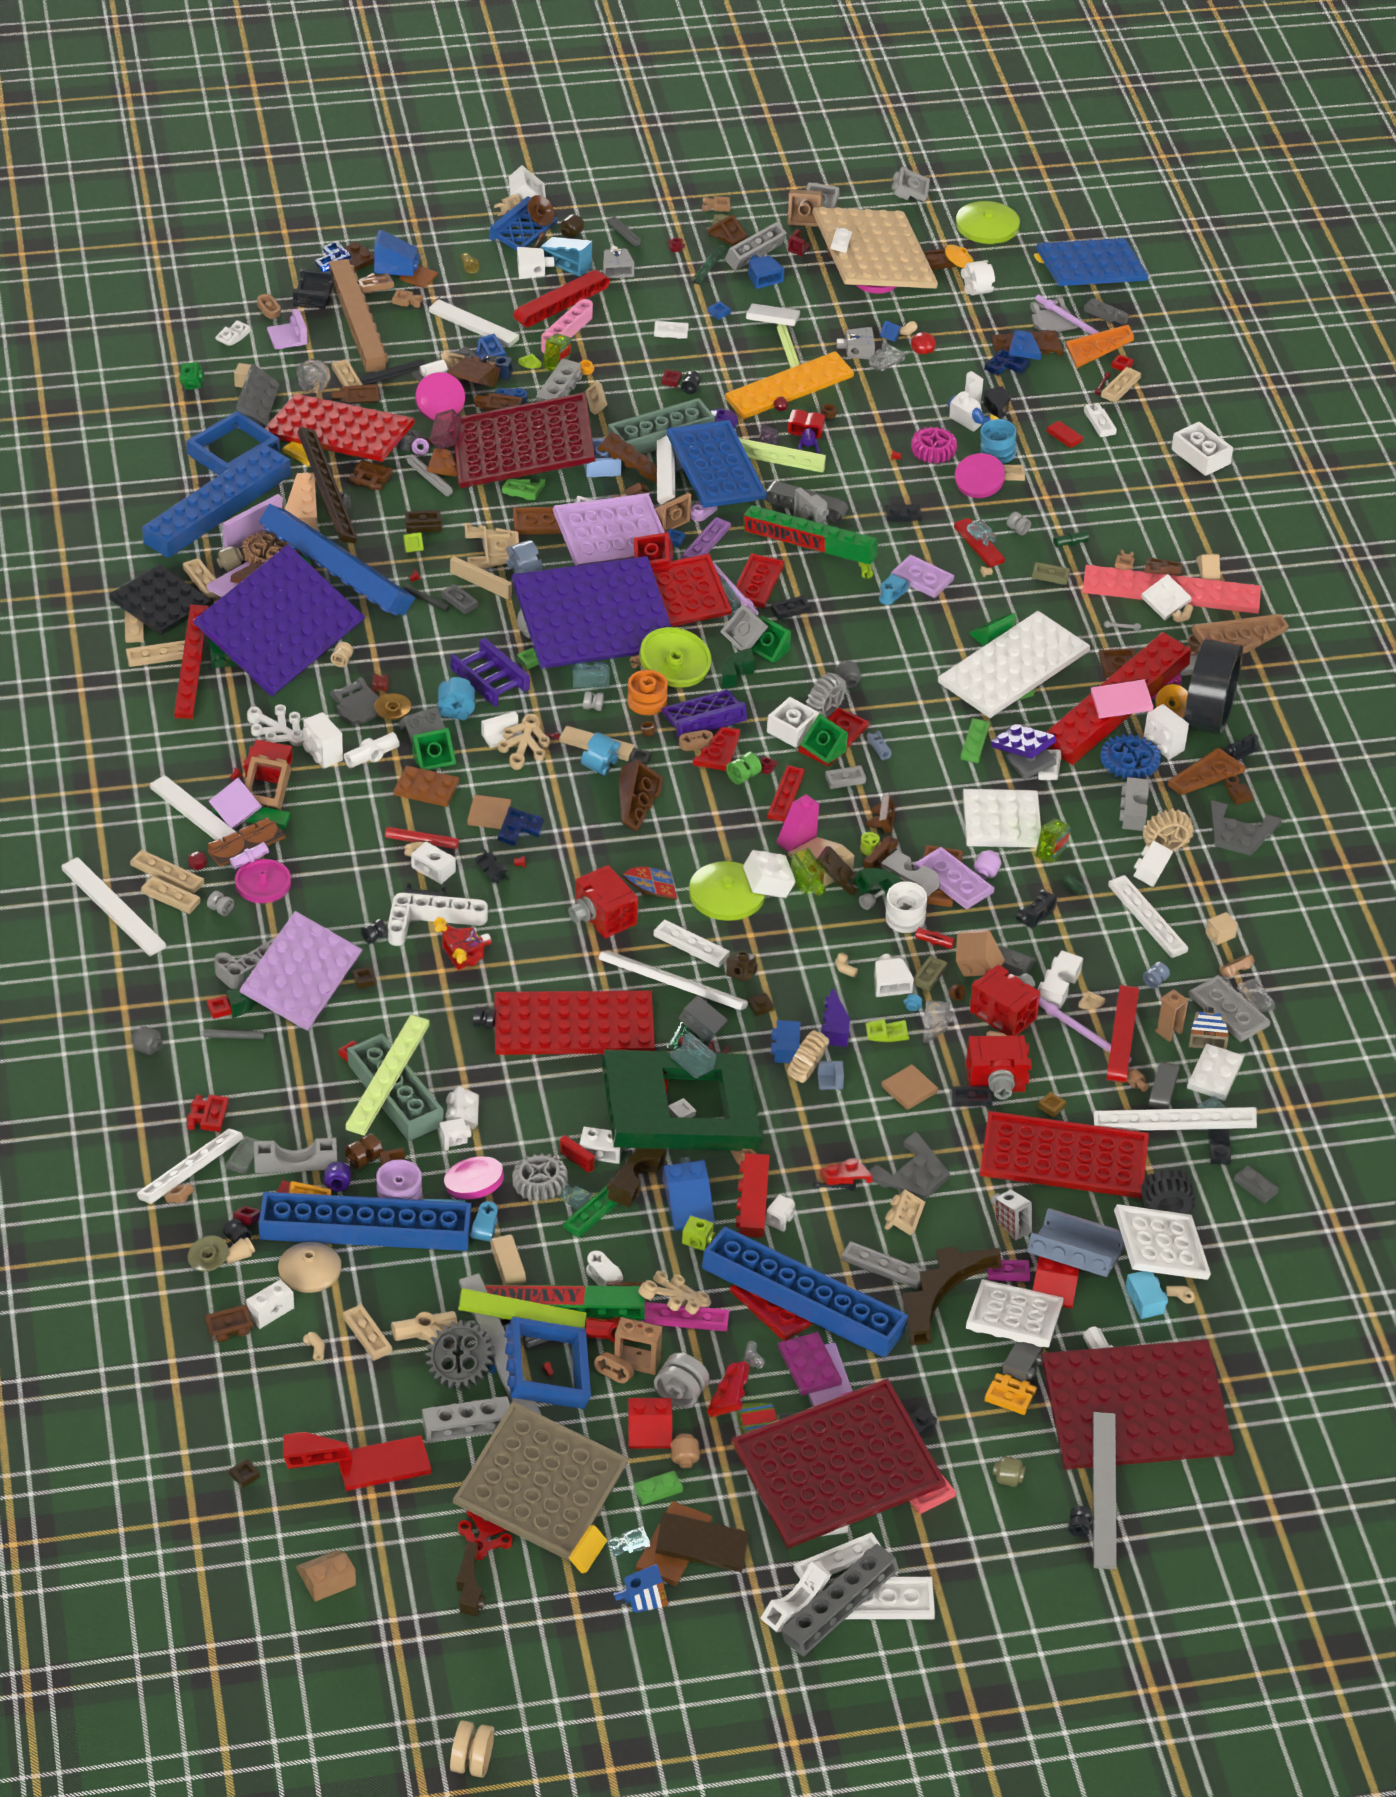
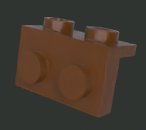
[204,1304,254,1342]

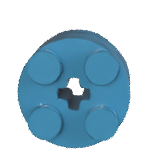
[438,677,475,720]
[581,732,621,776]

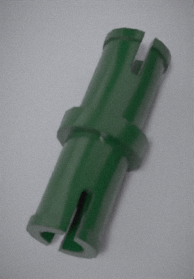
[1053,531,1089,548]

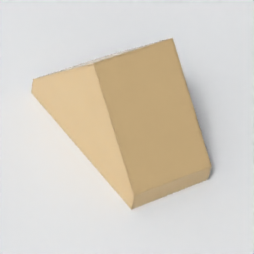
[1196,554,1220,581]

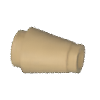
[225,1237,255,1264]

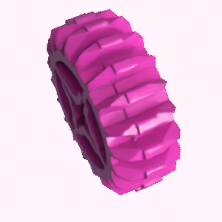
[911,426,957,464]

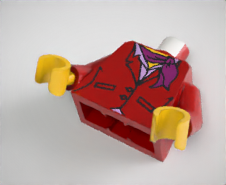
[433,917,491,970]

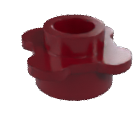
[667,238,685,252]
[760,756,777,774]

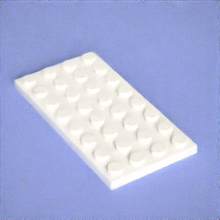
[938,611,1090,718]

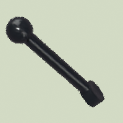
[813,1181,856,1191]

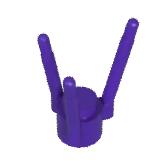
[797,428,821,454]

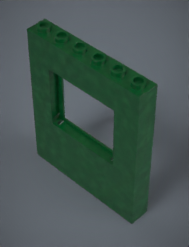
[602,1050,763,1151]

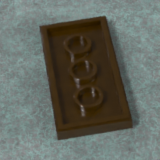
[655,1512,749,1573]

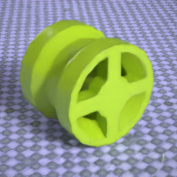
[860,832,880,856]

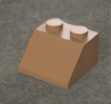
[788,189,822,226]
[655,493,691,533]
[956,929,1005,977]
[296,1550,356,1602]

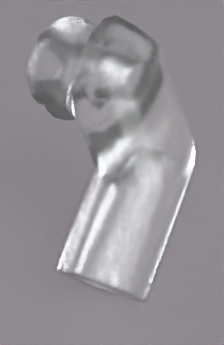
[744,1341,765,1369]

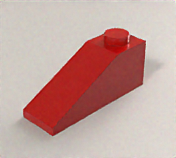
[283,1432,352,1469]

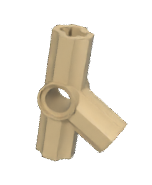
[391,1311,458,1349]

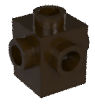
[726,951,758,981]

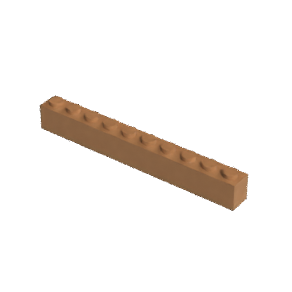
[329,259,388,372]

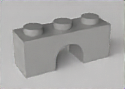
[1119,777,1149,831]
[881,850,940,897]

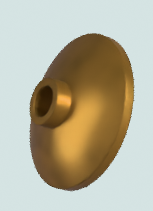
[374,693,411,720]

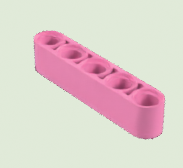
[541,299,593,354]

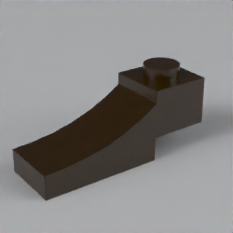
[456,1541,486,1617]

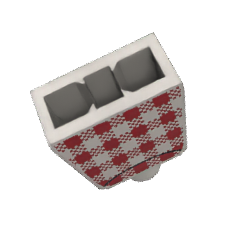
[991,1190,1032,1240]

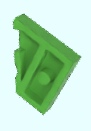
[502,479,546,500]

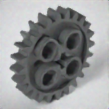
[425,1320,495,1390]

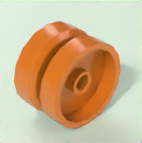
[627,670,668,716]

